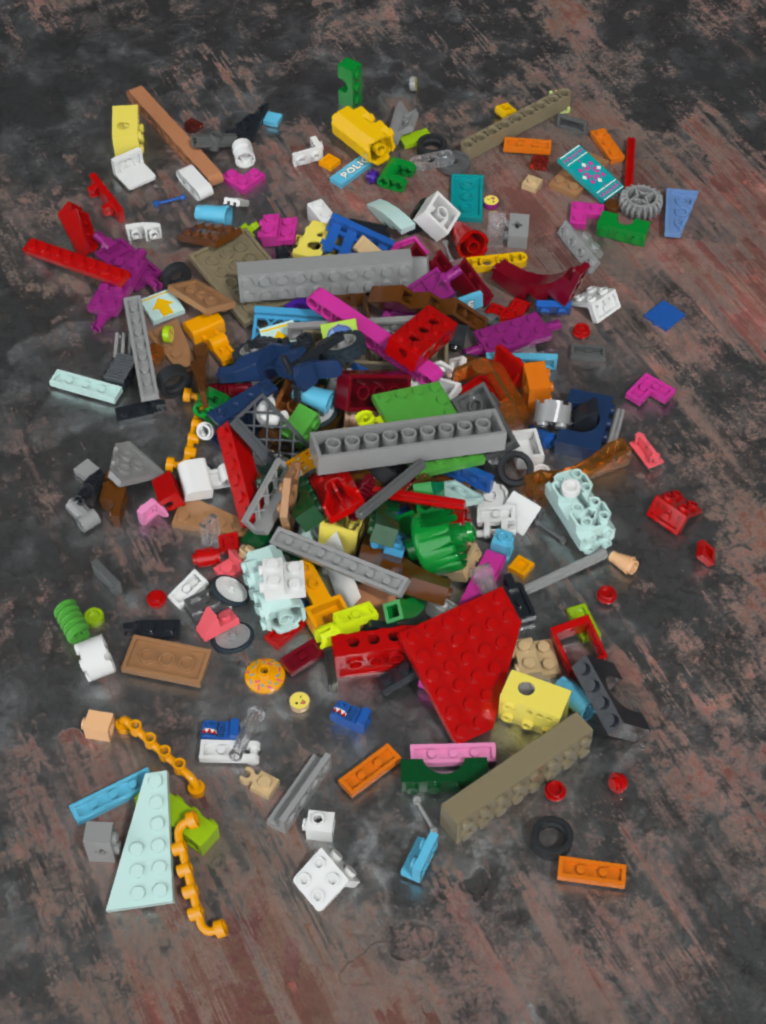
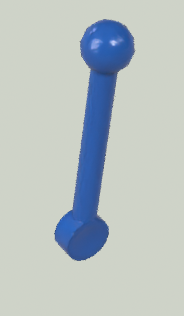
[153,194,186,207]

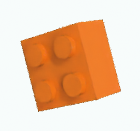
[521,361,554,414]

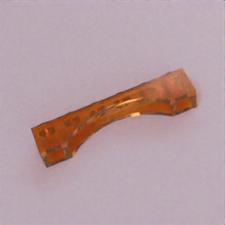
[523,437,632,502]

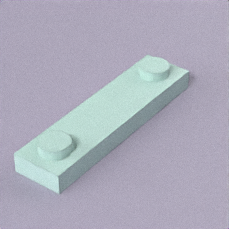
[49,369,123,404]

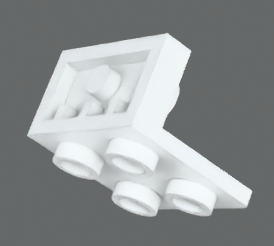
[572,286,621,324]

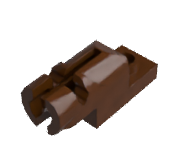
[99,470,129,528]

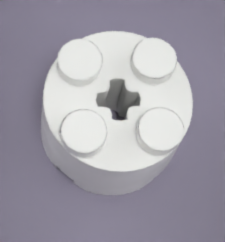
[74,634,116,682]

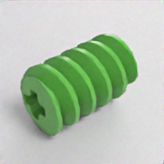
[54,599,90,644]

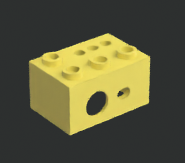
[112,104,144,157]
[292,220,338,258]
[318,513,369,555]
[497,669,572,735]

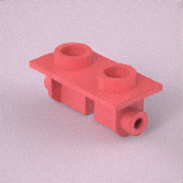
[629,432,664,469]

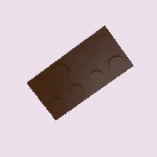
[177,220,243,248]

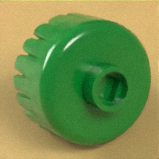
[405,508,477,576]

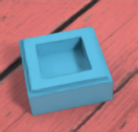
[263,111,283,128]

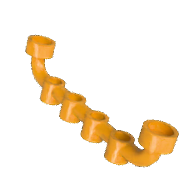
[165,387,204,472]
[115,716,206,799]
[170,810,228,939]

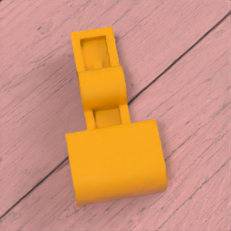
[182,312,234,367]
[300,559,348,636]

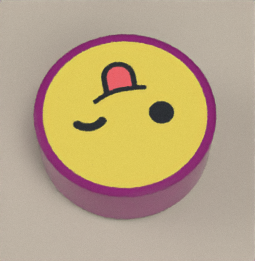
[483,195,499,210]

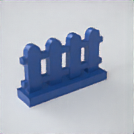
[320,212,395,254]

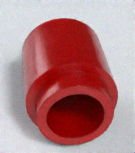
[192,546,221,569]

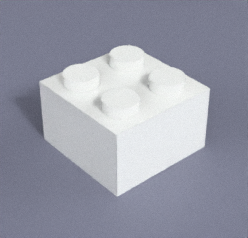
[413,191,461,242]

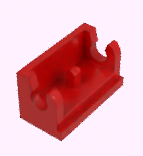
[151,470,186,511]

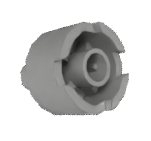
[533,399,572,430]

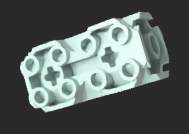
[544,468,616,555]
[240,545,306,634]

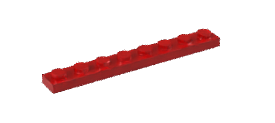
[22,238,132,288]

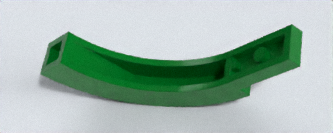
[382,510,427,624]

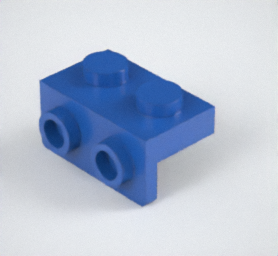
[535,297,572,315]

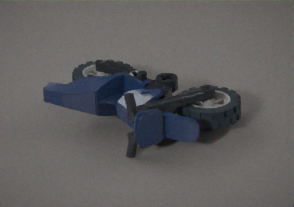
[216,330,368,402]

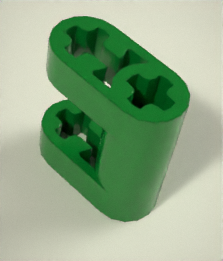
[377,157,417,193]
[193,386,231,424]

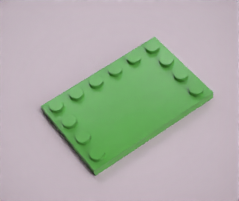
[371,381,486,480]

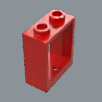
[549,614,608,678]

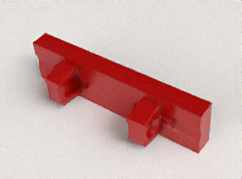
[87,172,126,224]

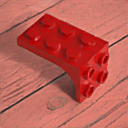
[458,344,524,401]

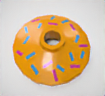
[244,658,285,694]

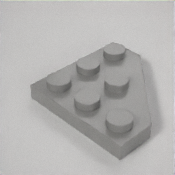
[108,441,164,488]

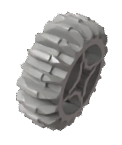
[619,183,663,221]

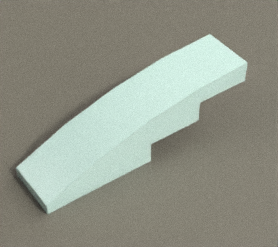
[366,199,416,235]

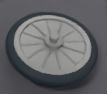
[212,622,255,654]

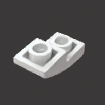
[125,222,162,242]

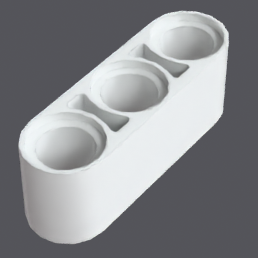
[176,164,214,202]

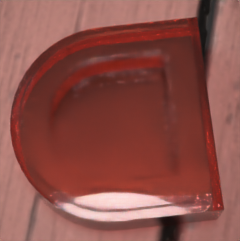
[184,118,203,134]

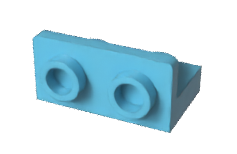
[400,831,439,883]

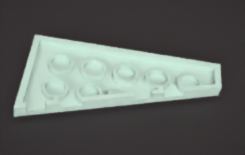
[106,770,175,913]

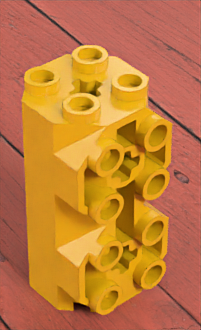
[331,106,396,166]

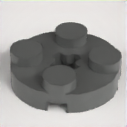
[439,150,470,176]

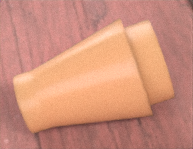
[608,551,639,575]

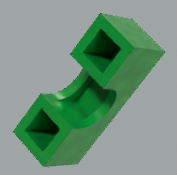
[338,57,363,108]
[596,210,651,247]

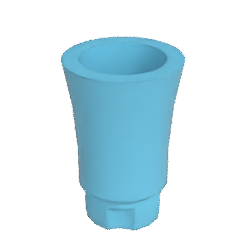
[194,204,233,225]
[291,386,335,415]
[554,676,595,721]

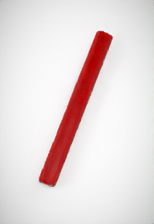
[624,137,636,190]
[372,486,466,511]

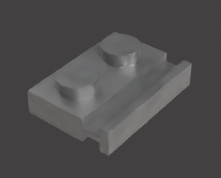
[184,588,233,625]

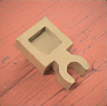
[239,767,280,801]

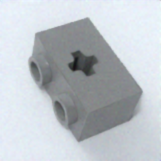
[504,213,530,249]
[83,821,122,863]

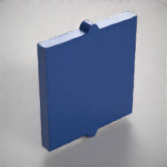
[644,300,686,332]

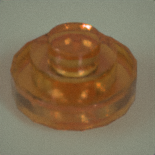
[150,343,165,366]

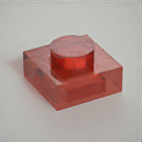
[530,154,550,172]

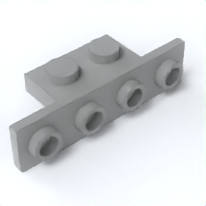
[389,100,419,146]
[557,220,604,275]

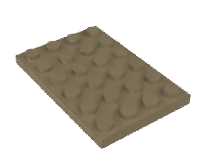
[189,228,296,328]

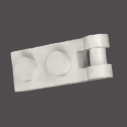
[199,739,261,766]

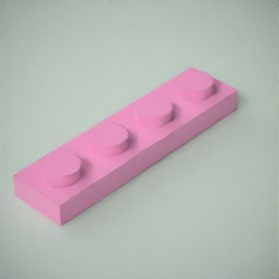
[410,742,497,767]

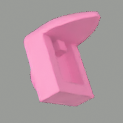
[137,498,169,526]

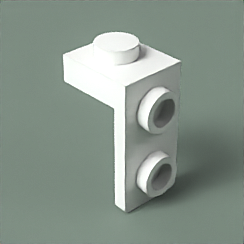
[292,136,324,167]
[433,355,467,381]

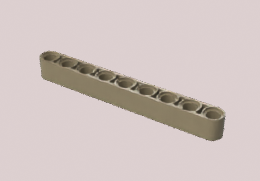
[461,88,571,160]

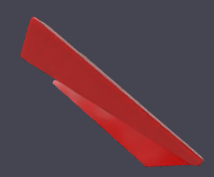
[58,201,99,256]

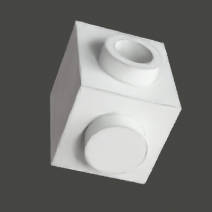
[302,810,336,842]

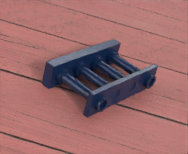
[207,378,278,453]

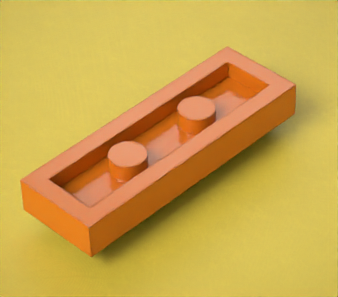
[590,128,625,165]
[503,137,552,155]
[338,743,402,798]
[557,855,627,889]

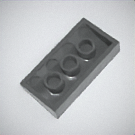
[452,382,520,461]

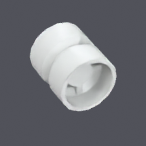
[231,138,256,169]

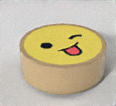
[289,691,310,713]

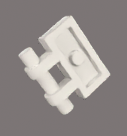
[476,504,517,539]

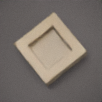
[521,174,543,194]

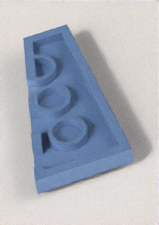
[664,188,699,238]

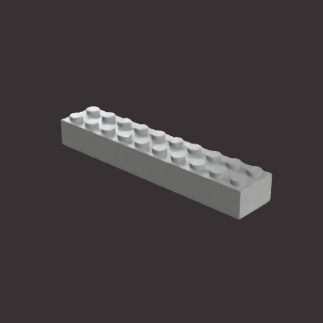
[237,249,413,303]
[309,408,507,476]

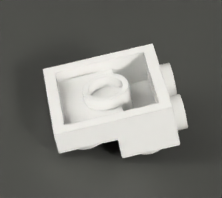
[258,557,306,601]

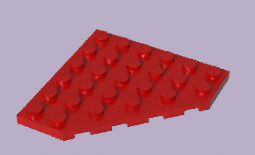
[397,586,522,744]

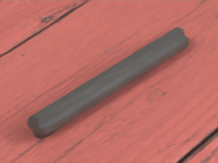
[355,459,426,520]

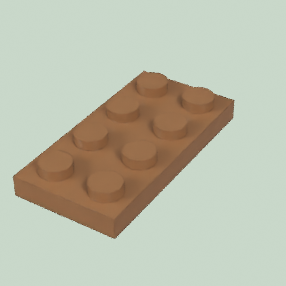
[548,150,610,200]
[168,278,235,315]
[121,634,212,688]

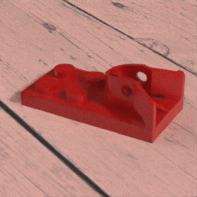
[309,471,365,524]

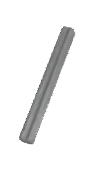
[523,549,609,595]

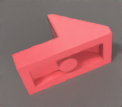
[213,549,244,578]
[195,606,240,642]

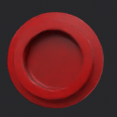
[573,323,590,339]
[597,585,617,605]
[146,590,167,609]
[608,772,628,794]
[544,780,566,802]

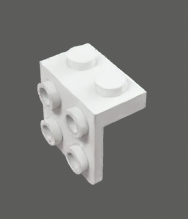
[111,147,156,190]
[293,847,360,911]

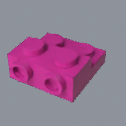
[258,213,298,247]

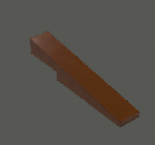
[190,343,209,408]

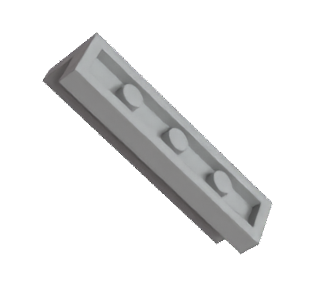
[241,458,303,535]
[267,752,332,835]

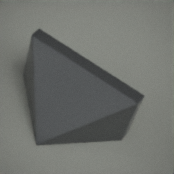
[557,113,588,136]

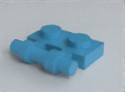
[370,531,409,558]

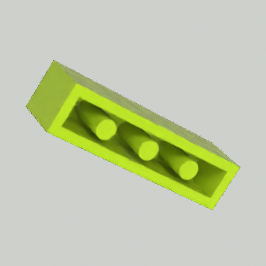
[134,792,220,856]

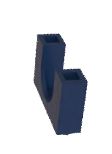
[554,388,616,463]

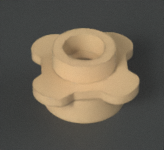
[238,544,256,560]

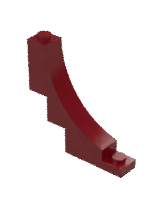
[399,242,494,308]
[490,259,590,307]

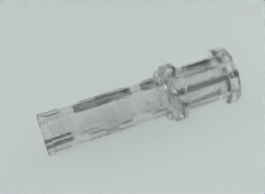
[229,706,265,762]

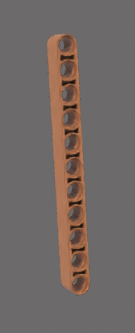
[127,85,224,187]

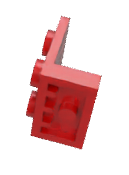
[646,490,703,535]

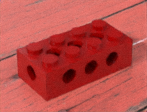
[384,305,458,372]
[331,625,413,679]

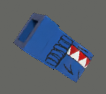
[329,700,372,735]
[200,718,241,741]

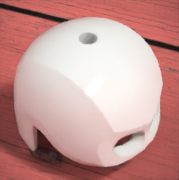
[256,396,289,429]

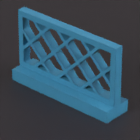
[251,306,325,340]

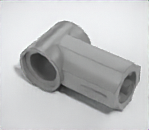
[65,497,101,533]

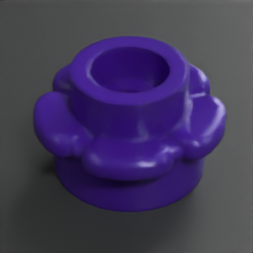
[366,169,379,185]

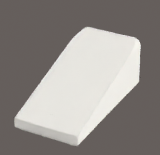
[167,569,211,609]

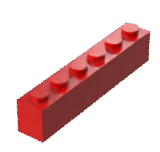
[216,420,265,528]

